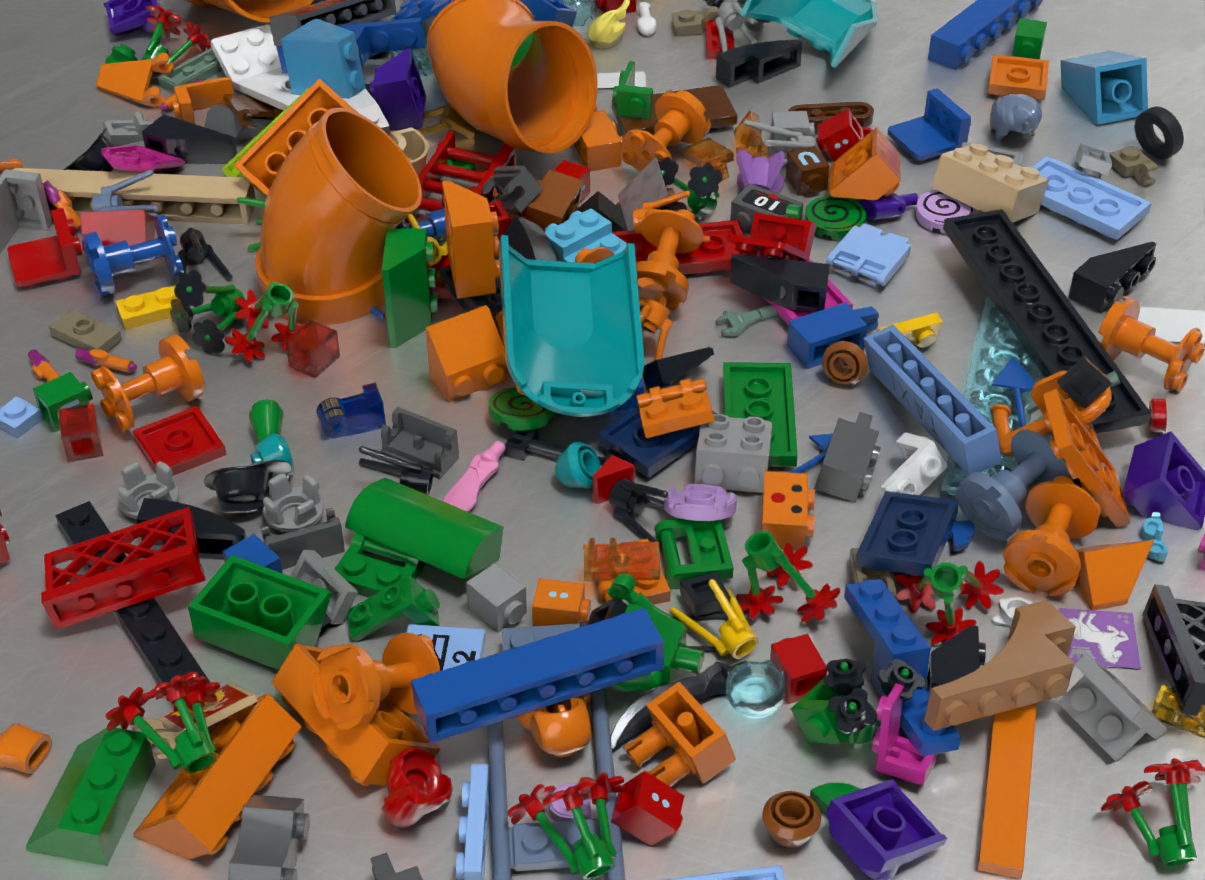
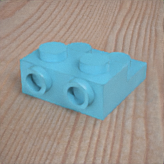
[544,209,627,262]

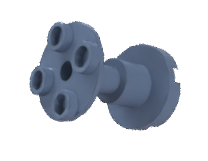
[955,429,1074,541]

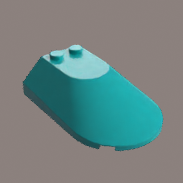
[498,235,644,417]

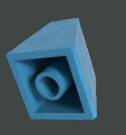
[281,19,365,99]
[1060,51,1148,125]

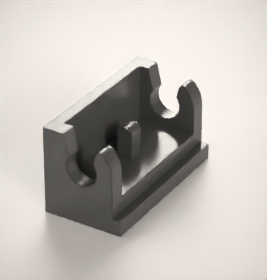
[481,165,543,213]
[381,407,459,479]
[261,508,345,570]

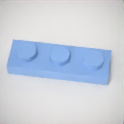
[456,764,490,880]

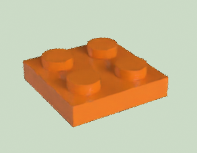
[987,54,1049,100]

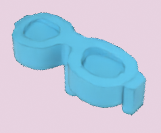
[1140,512,1168,562]

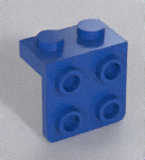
[887,88,971,161]

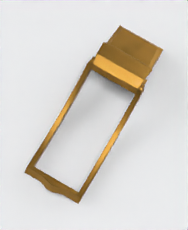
[387,103,476,139]

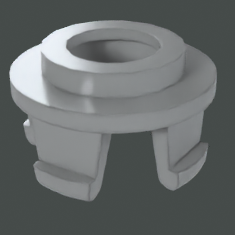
[117,461,179,519]
[263,473,324,533]

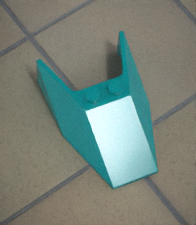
[740,0,878,68]

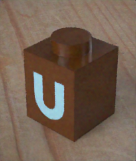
[786,146,830,196]

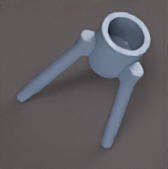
[92,170,158,218]

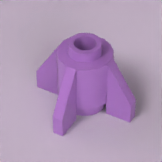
[736,149,785,193]

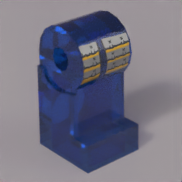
[316,382,386,439]

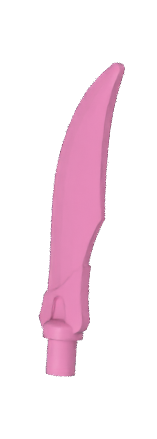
[442,441,506,512]

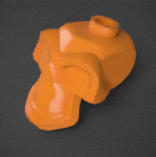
[517,692,592,757]

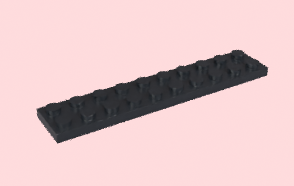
[943,209,1152,434]

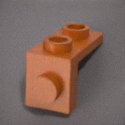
[172,77,234,124]

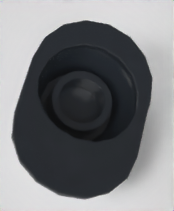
[64,128,115,172]
[204,460,291,513]

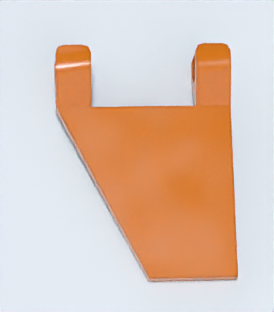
[96,53,174,108]

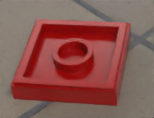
[133,406,227,476]

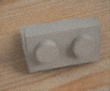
[0,169,53,254]
[695,414,772,493]

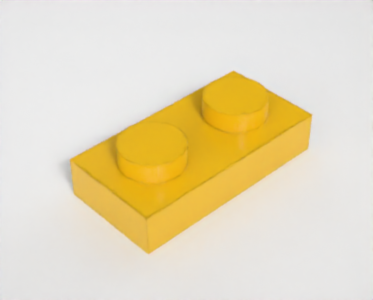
[115,286,177,330]
[877,312,943,348]

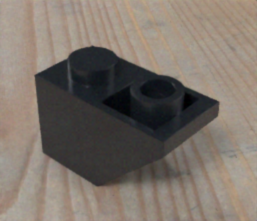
[927,625,986,692]

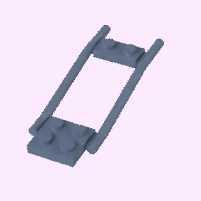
[487,624,626,880]

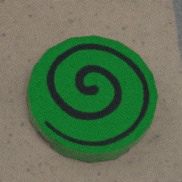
[805,195,866,241]
[489,387,557,431]

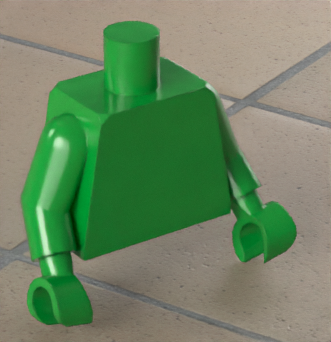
[607,573,704,692]

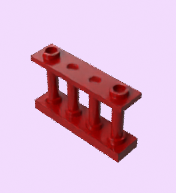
[405,131,516,223]

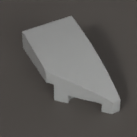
[103,112,154,145]

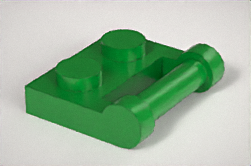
[654,519,734,589]
[334,532,426,598]

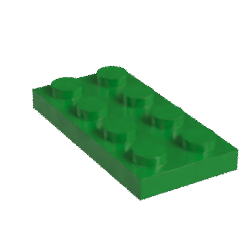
[723,362,798,467]

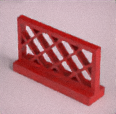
[41,507,206,630]

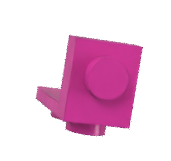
[872,683,937,786]

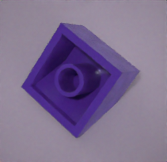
[370,48,427,130]
[1123,431,1205,530]

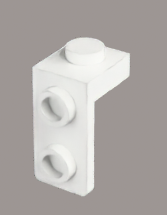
[881,432,948,495]

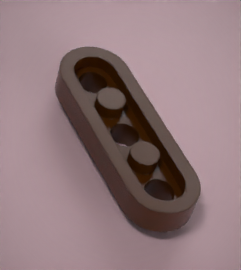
[788,102,874,130]

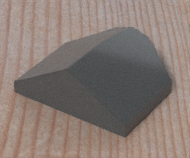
[204,104,272,147]

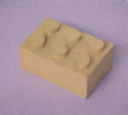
[931,143,1049,223]

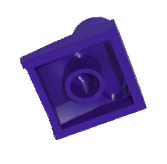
[103,0,165,36]
[826,779,948,880]

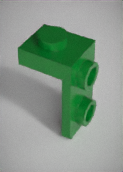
[612,61,653,119]
[348,575,440,641]
[790,675,851,745]

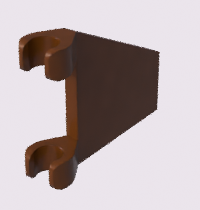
[223,94,283,128]

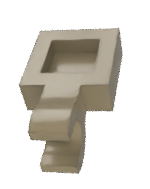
[672,6,718,36]
[1109,146,1158,186]

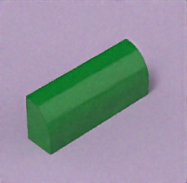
[345,478,504,579]

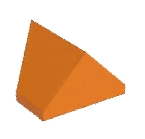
[1076,540,1154,610]

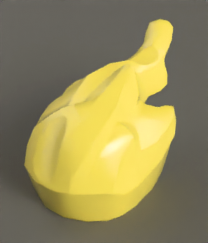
[587,0,630,49]

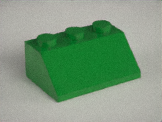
[382,228,438,348]
[188,555,331,670]
[26,728,156,866]

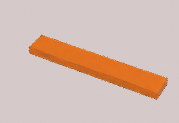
[978,703,1037,878]

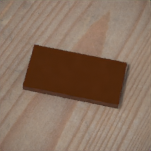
[612,85,738,135]

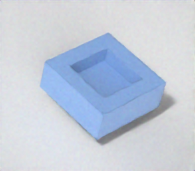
[0,396,43,438]

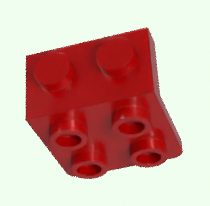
[7,208,83,287]
[727,212,817,261]

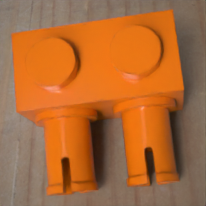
[623,682,736,787]

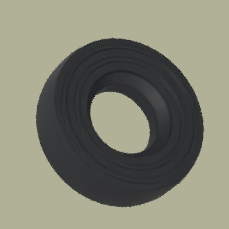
[1134,106,1184,160]

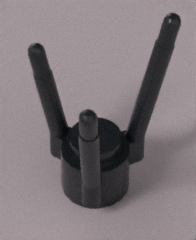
[178,228,233,283]
[359,446,433,495]
[609,478,668,550]

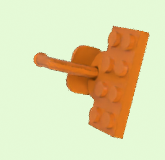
[990,371,1131,528]

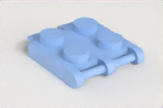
[826,223,911,286]

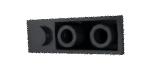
[142,114,238,164]
[1068,241,1157,314]
[730,254,830,313]

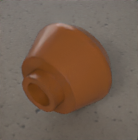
[822,341,868,386]
[762,791,821,847]

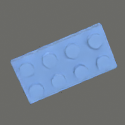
[1031,156,1151,240]

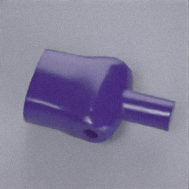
[860,192,919,220]

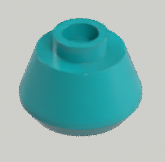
[250,433,294,479]
[555,442,601,489]

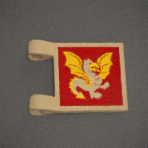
[130,681,258,759]

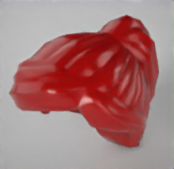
[381,747,453,828]

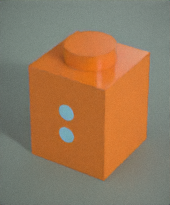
[532,578,591,628]

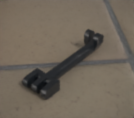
[503,429,623,466]

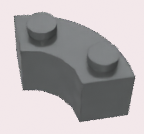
[228,795,310,880]

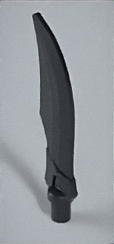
[611,660,752,753]

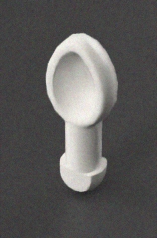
[637,2,657,37]

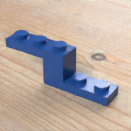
[276,17,427,73]
[844,579,961,757]

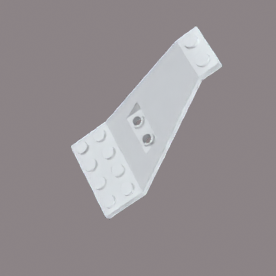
[211,23,390,133]

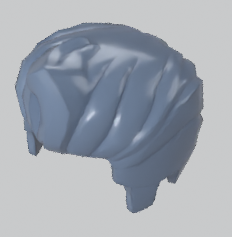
[990,94,1042,142]

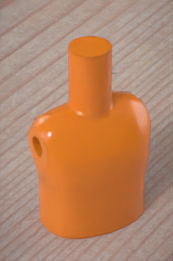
[0,723,52,774]

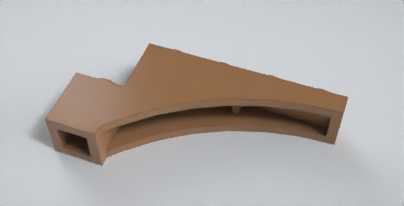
[924,600,1076,731]

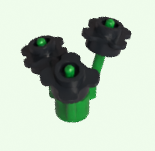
[823,659,926,744]

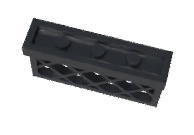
[1142,584,1205,716]

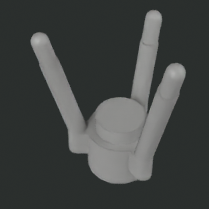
[714,1,757,52]
[743,120,815,166]

